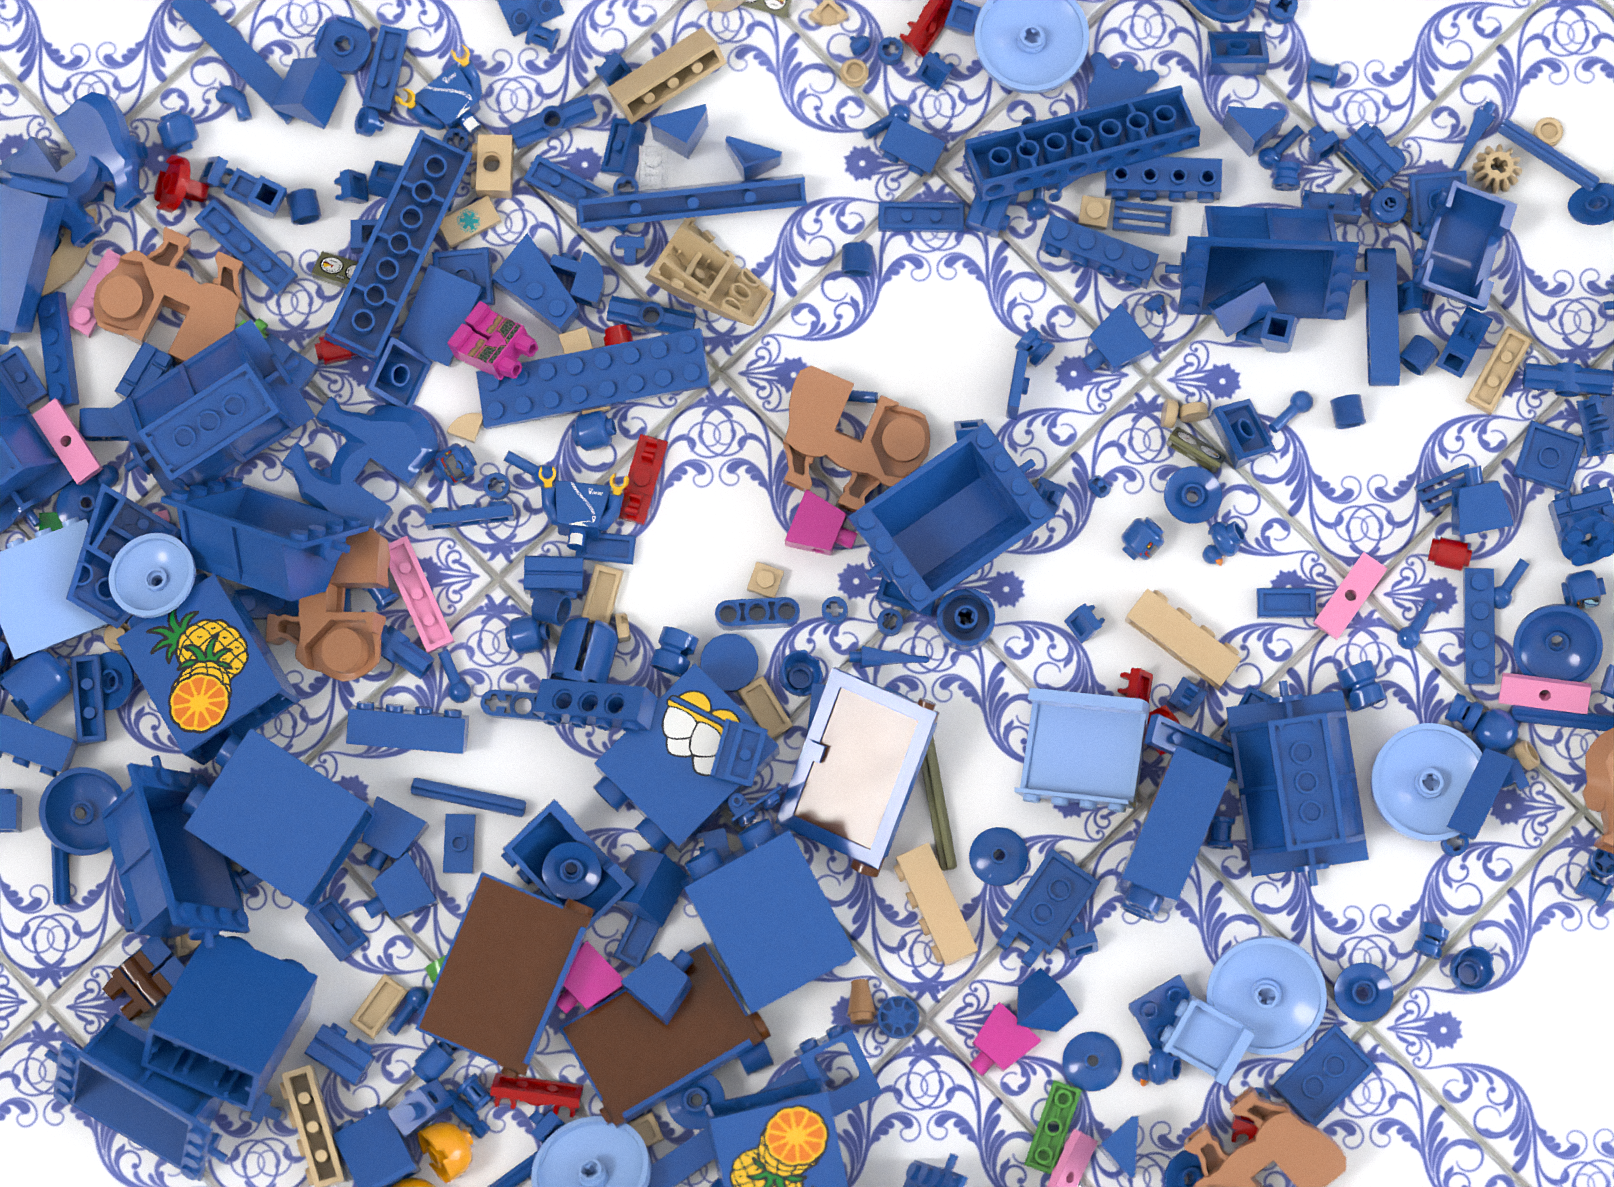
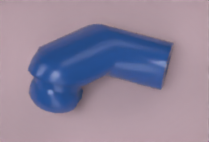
[215,85,252,122]

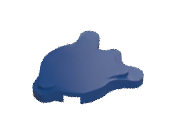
[1086,52,1159,108]

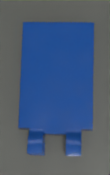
[996,848,1100,968]

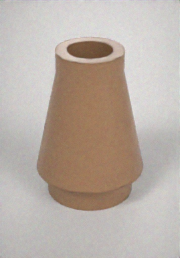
[847,979,877,1025]

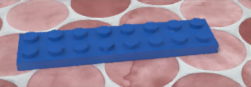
[476,328,711,430]

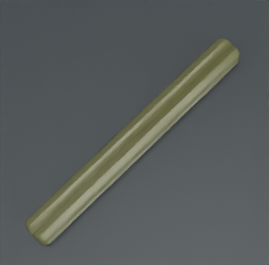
[921,736,957,871]

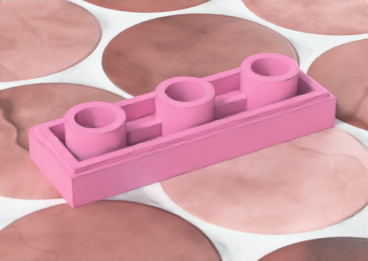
[32,398,103,486]
[1313,552,1388,640]
[1498,672,1592,714]
[1047,1129,1098,1187]

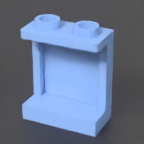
[1160,995,1255,1086]

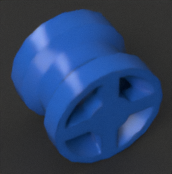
[1267,0,1298,25]
[1271,161,1301,191]

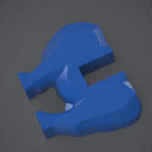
[0,92,147,248]
[281,396,439,533]

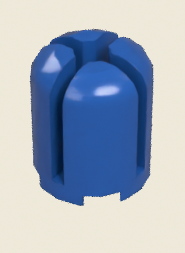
[548,617,618,684]

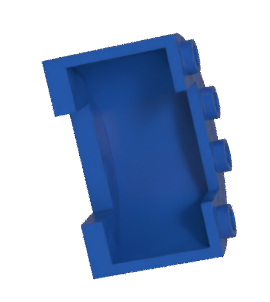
[1412,180,1518,311]
[500,799,635,930]

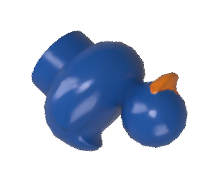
[1202,521,1246,566]
[1132,1047,1181,1087]

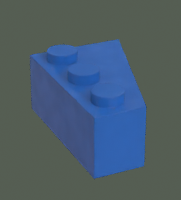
[492,233,580,334]

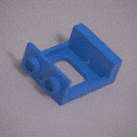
[794,1024,882,1117]

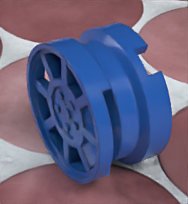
[877,996,919,1039]

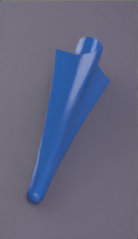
[1452,101,1496,171]
[849,645,930,669]

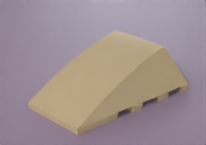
[645,217,774,326]

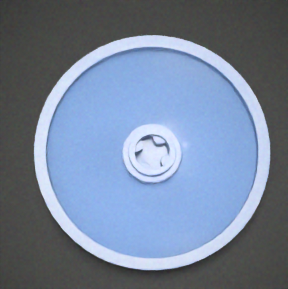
[974,0,1089,94]
[1370,723,1482,842]
[1207,936,1327,1055]
[531,1116,651,1187]

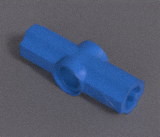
[508,94,597,150]
[606,295,697,334]
[1522,363,1614,397]
[361,609,435,680]

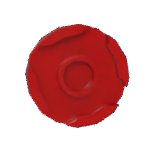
[154,155,210,213]

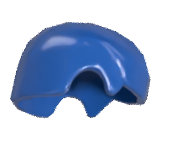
[778,650,823,697]
[1471,708,1519,754]
[1449,946,1495,993]

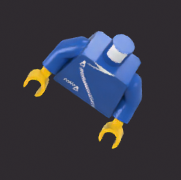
[395,44,483,136]
[539,466,629,551]

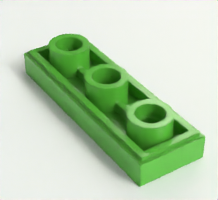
[1024,1080,1082,1175]

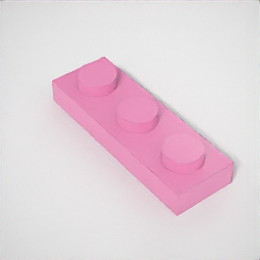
[68,249,121,338]

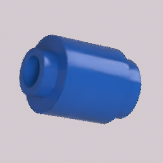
[412,1040,456,1083]

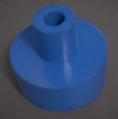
[355,106,385,137]

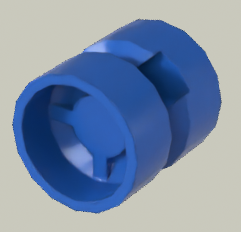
[649,626,699,678]
[1336,660,1387,712]

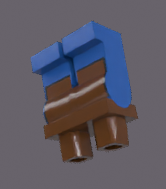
[102,936,186,1022]

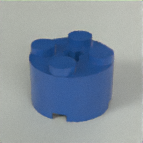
[936,588,995,652]

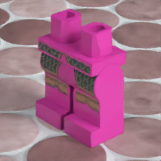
[447,301,539,380]

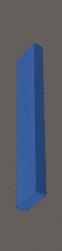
[170,0,295,125]

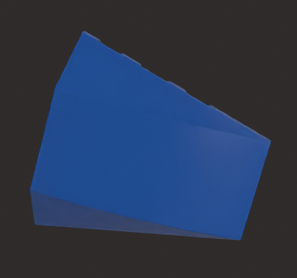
[66,483,183,629]

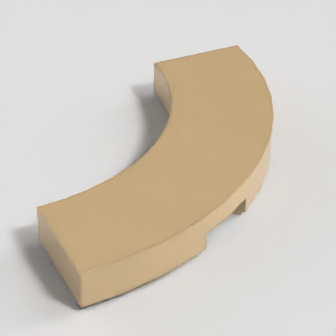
[41,208,98,297]

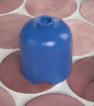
[0,650,72,724]

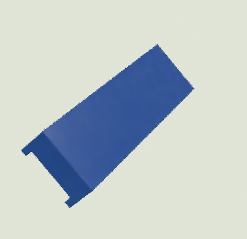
[963,85,1201,202]
[324,129,473,363]

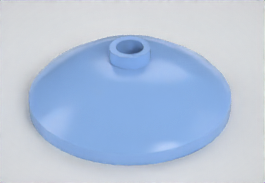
[109,533,196,618]

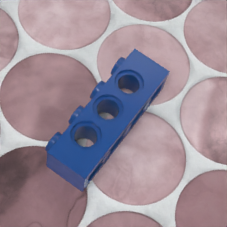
[533,678,658,733]

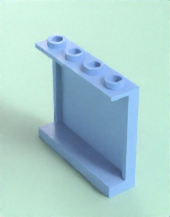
[0,517,110,662]
[1014,688,1150,813]

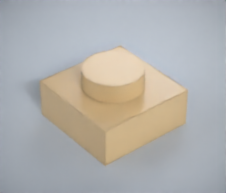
[1078,195,1111,230]
[747,562,784,598]

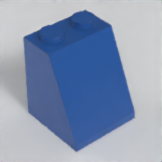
[333,1104,422,1187]

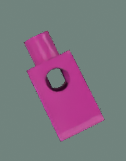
[785,490,858,556]
[556,941,624,1014]
[969,1002,1041,1076]

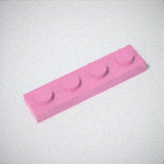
[388,536,455,654]

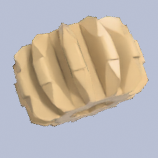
[1472,144,1522,194]

